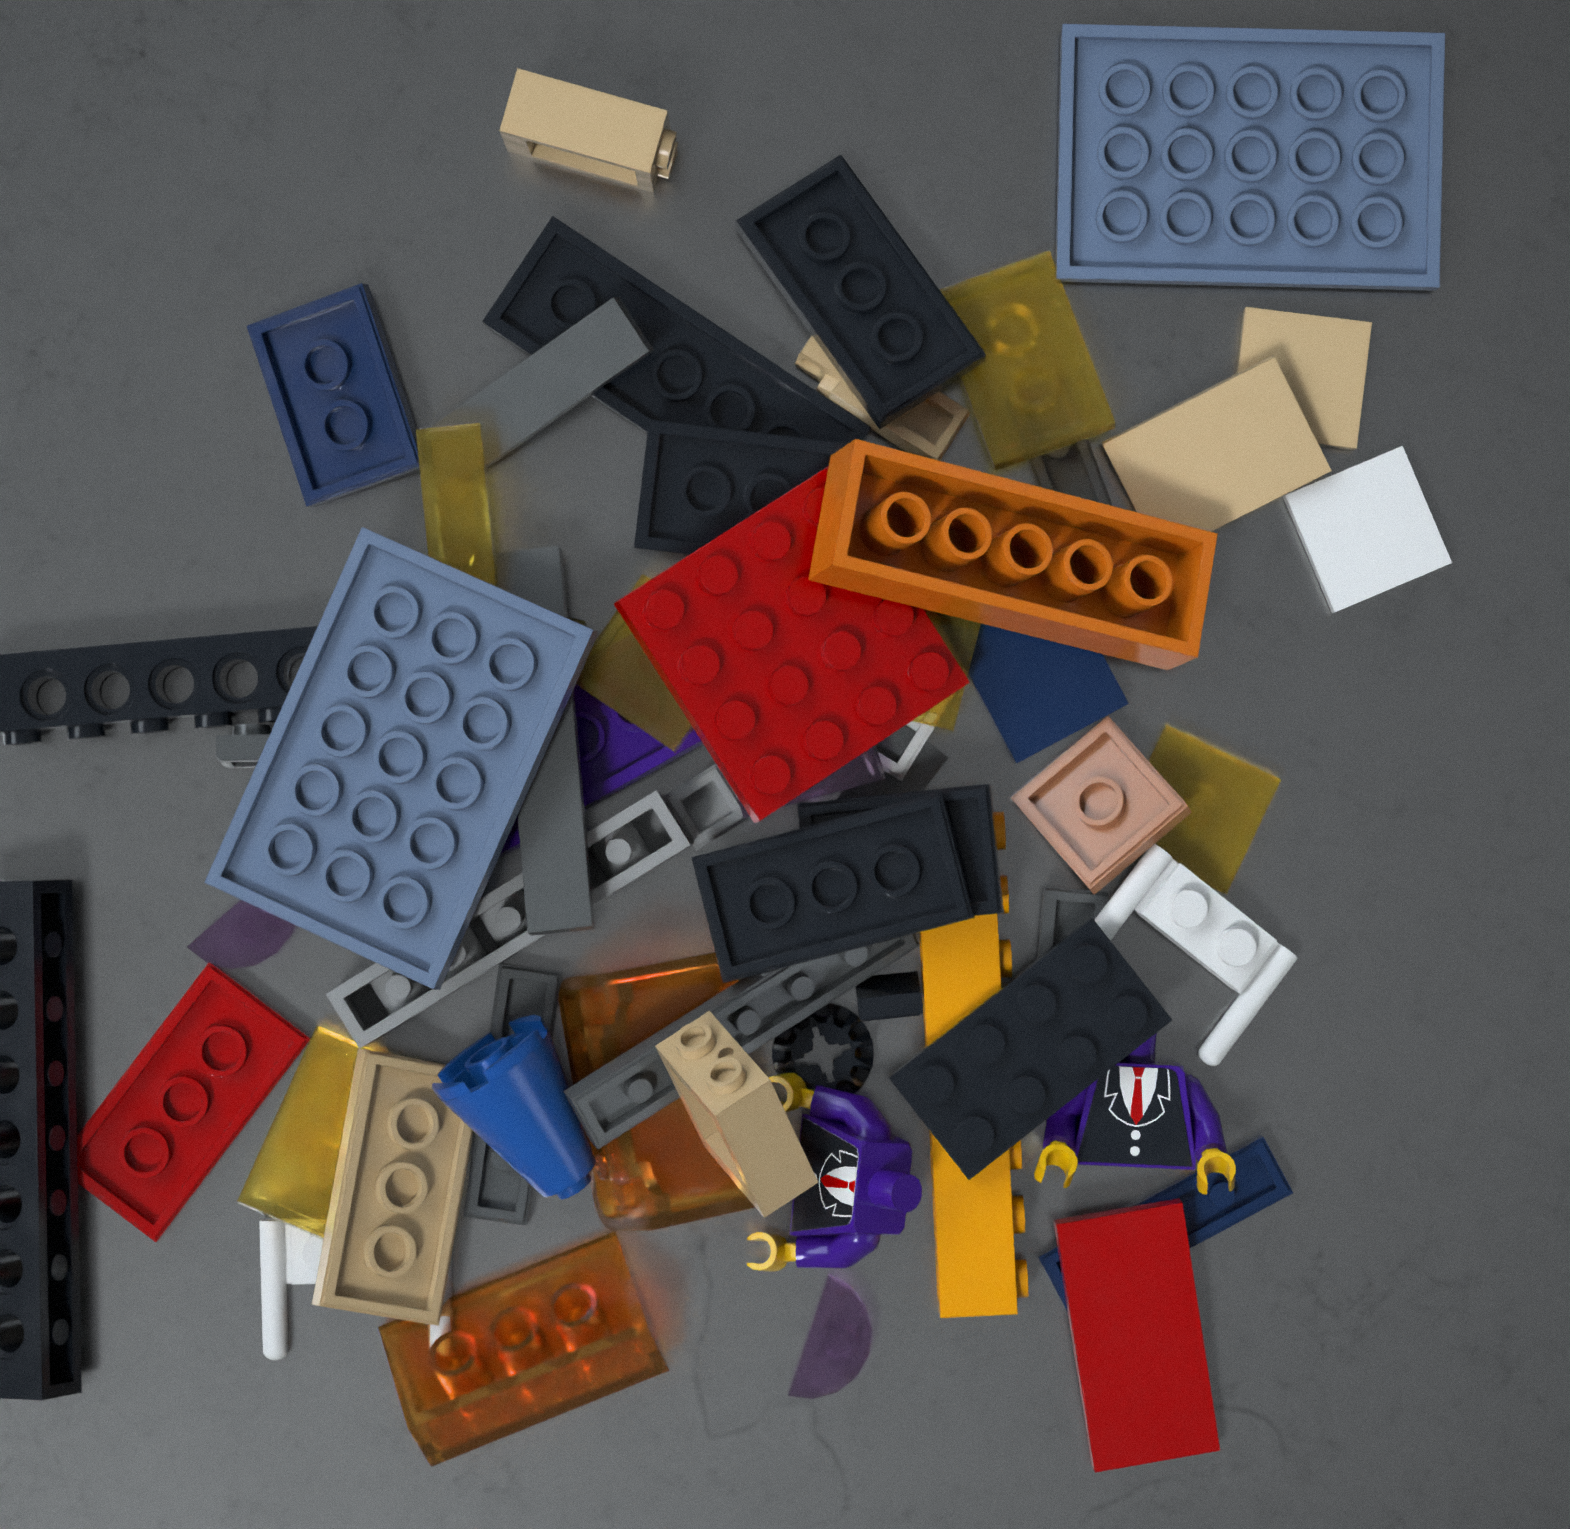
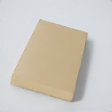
[312,1049,473,1326]

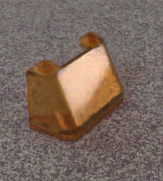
[559,951,755,1231]

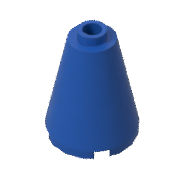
[432,1014,596,1200]

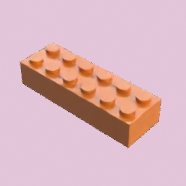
[808,439,1218,670]

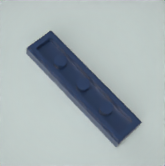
[1037,1135,1293,1312]

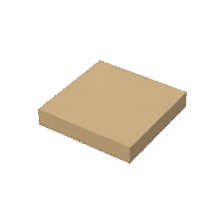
[1235,307,1372,450]

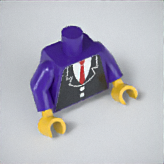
[1034,1033,1236,1195]
[746,1073,922,1272]

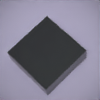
[855,971,923,1022]

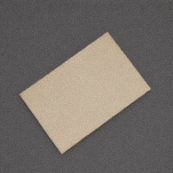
[1102,355,1332,532]

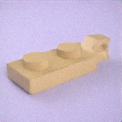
[795,335,971,461]

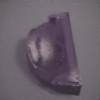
[187,900,296,969]
[788,1272,872,1399]

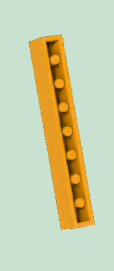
[919,811,1028,1318]

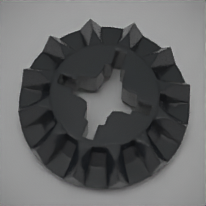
[772,1003,874,1094]

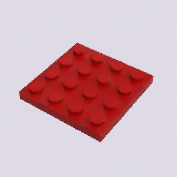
[614,466,970,823]

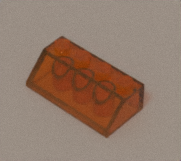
[378,1231,670,1467]

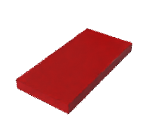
[77,961,313,1242]
[1053,1198,1220,1473]

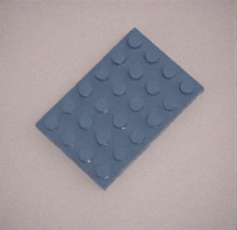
[1055,24,1445,291]
[204,527,599,990]

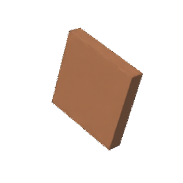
[1011,716,1192,895]

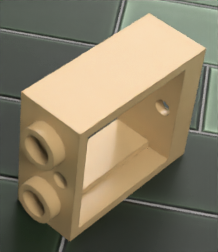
[499,68,679,193]
[655,1011,818,1218]

